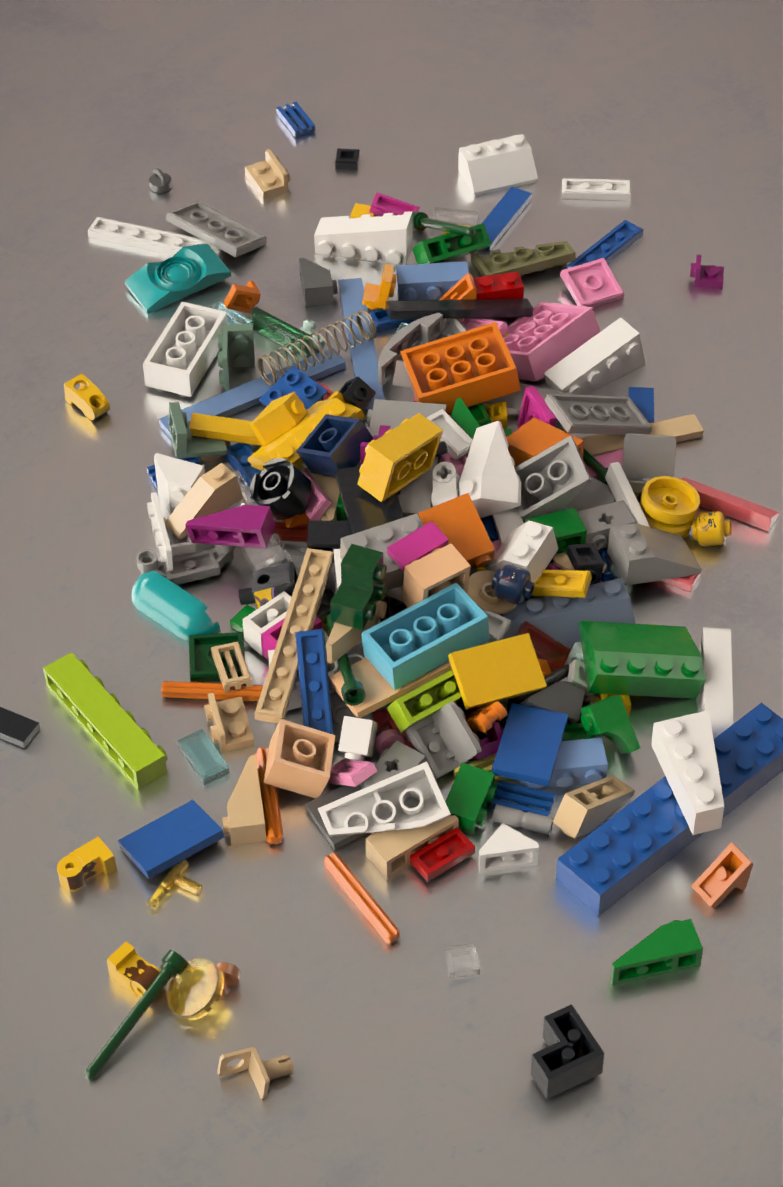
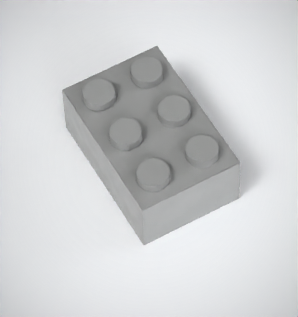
[340,513,424,591]

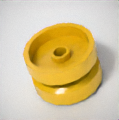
[639,476,700,539]

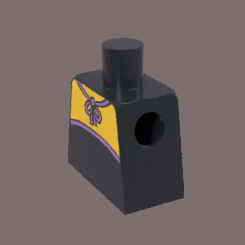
[238,561,298,609]

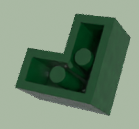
[330,544,387,630]

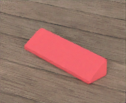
[681,477,780,532]

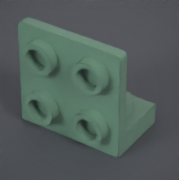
[218,324,255,392]
[168,402,227,458]

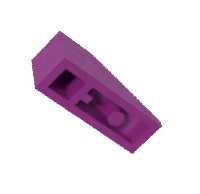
[185,505,276,548]

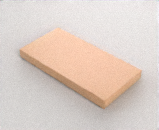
[329,658,452,718]

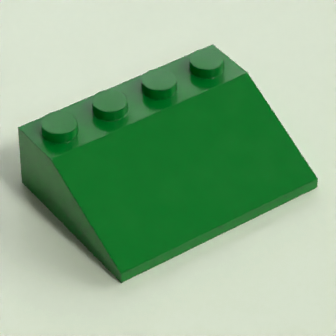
[579,621,706,699]

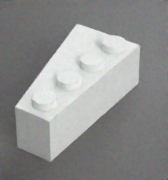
[314,212,412,265]

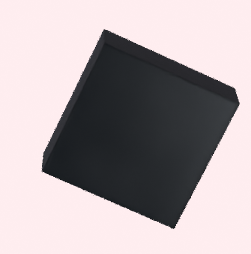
[335,148,360,170]

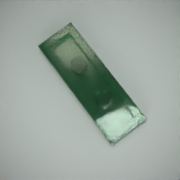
[250,307,313,358]

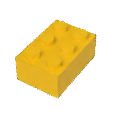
[357,413,443,502]

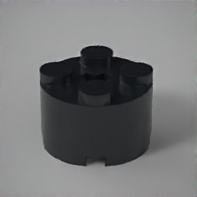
[250,458,311,520]

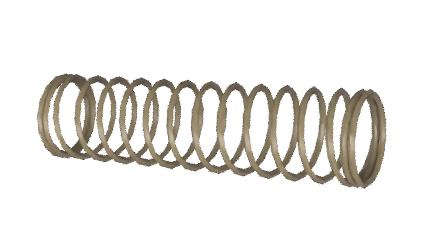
[257,310,377,386]

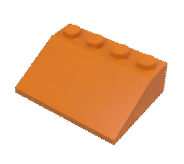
[400,322,521,413]

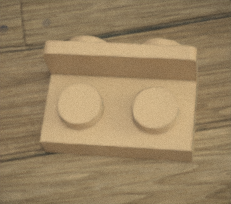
[245,149,290,199]
[204,693,255,753]

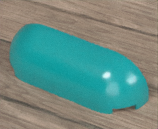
[131,571,221,641]

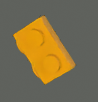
[362,264,397,310]

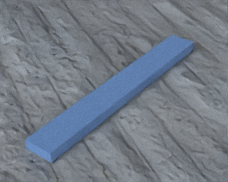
[338,278,385,415]
[159,348,346,439]

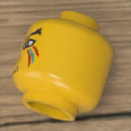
[692,511,732,547]

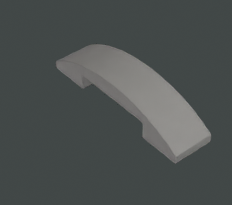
[378,313,443,385]

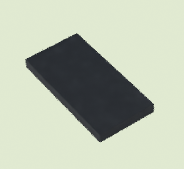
[335,466,404,534]

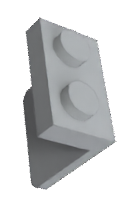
[622,433,676,496]
[405,701,481,780]

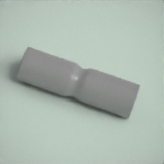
[492,804,554,835]

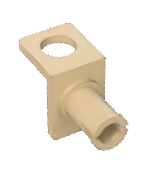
[217,1046,294,1099]

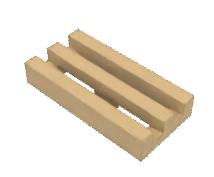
[211,642,252,692]

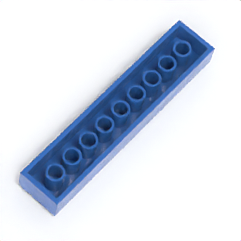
[556,702,783,917]

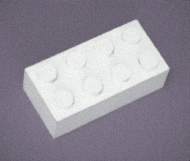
[143,302,228,397]

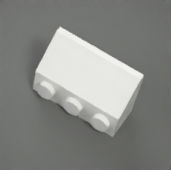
[459,134,538,196]

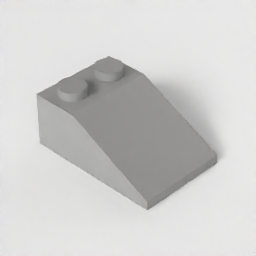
[515,435,591,521]
[607,523,702,585]

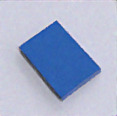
[492,703,568,786]
[118,800,224,879]

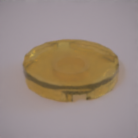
[167,958,224,1020]

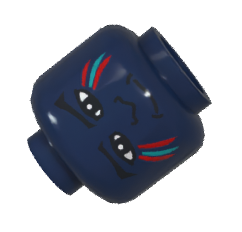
[491,565,535,604]

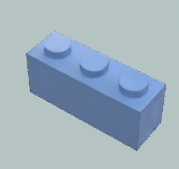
[396,261,469,301]
[519,738,608,790]

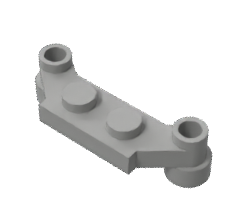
[136,545,236,585]

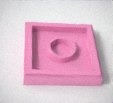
[560,258,625,308]

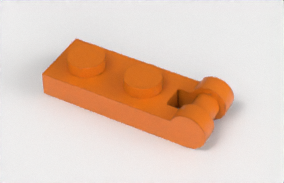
[465,702,508,733]

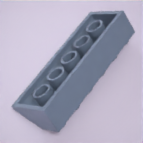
[477,578,636,660]

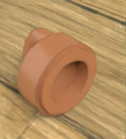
[209,962,241,997]

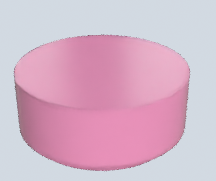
[375,729,405,755]

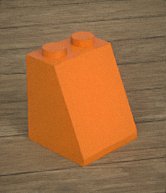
[506,417,584,467]
[418,493,495,568]

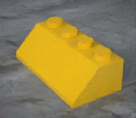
[248,398,356,472]

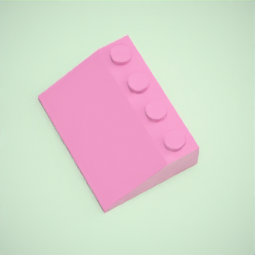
[502,302,600,382]

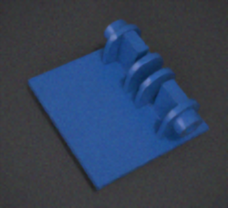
[259,366,328,410]

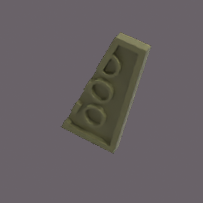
[471,241,576,277]

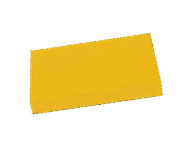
[448,633,547,710]

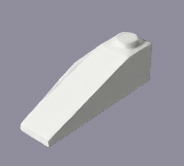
[458,421,521,518]
[318,762,451,836]

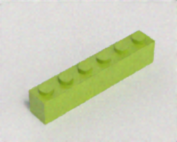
[43,652,168,790]

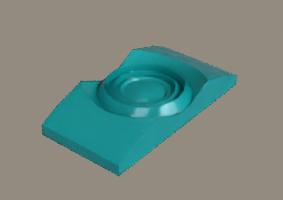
[125,244,231,314]

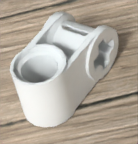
[431,462,460,507]

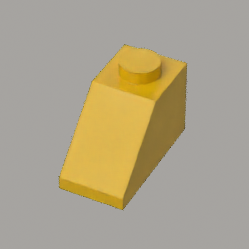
[250,391,308,446]

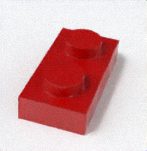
[410,827,475,882]

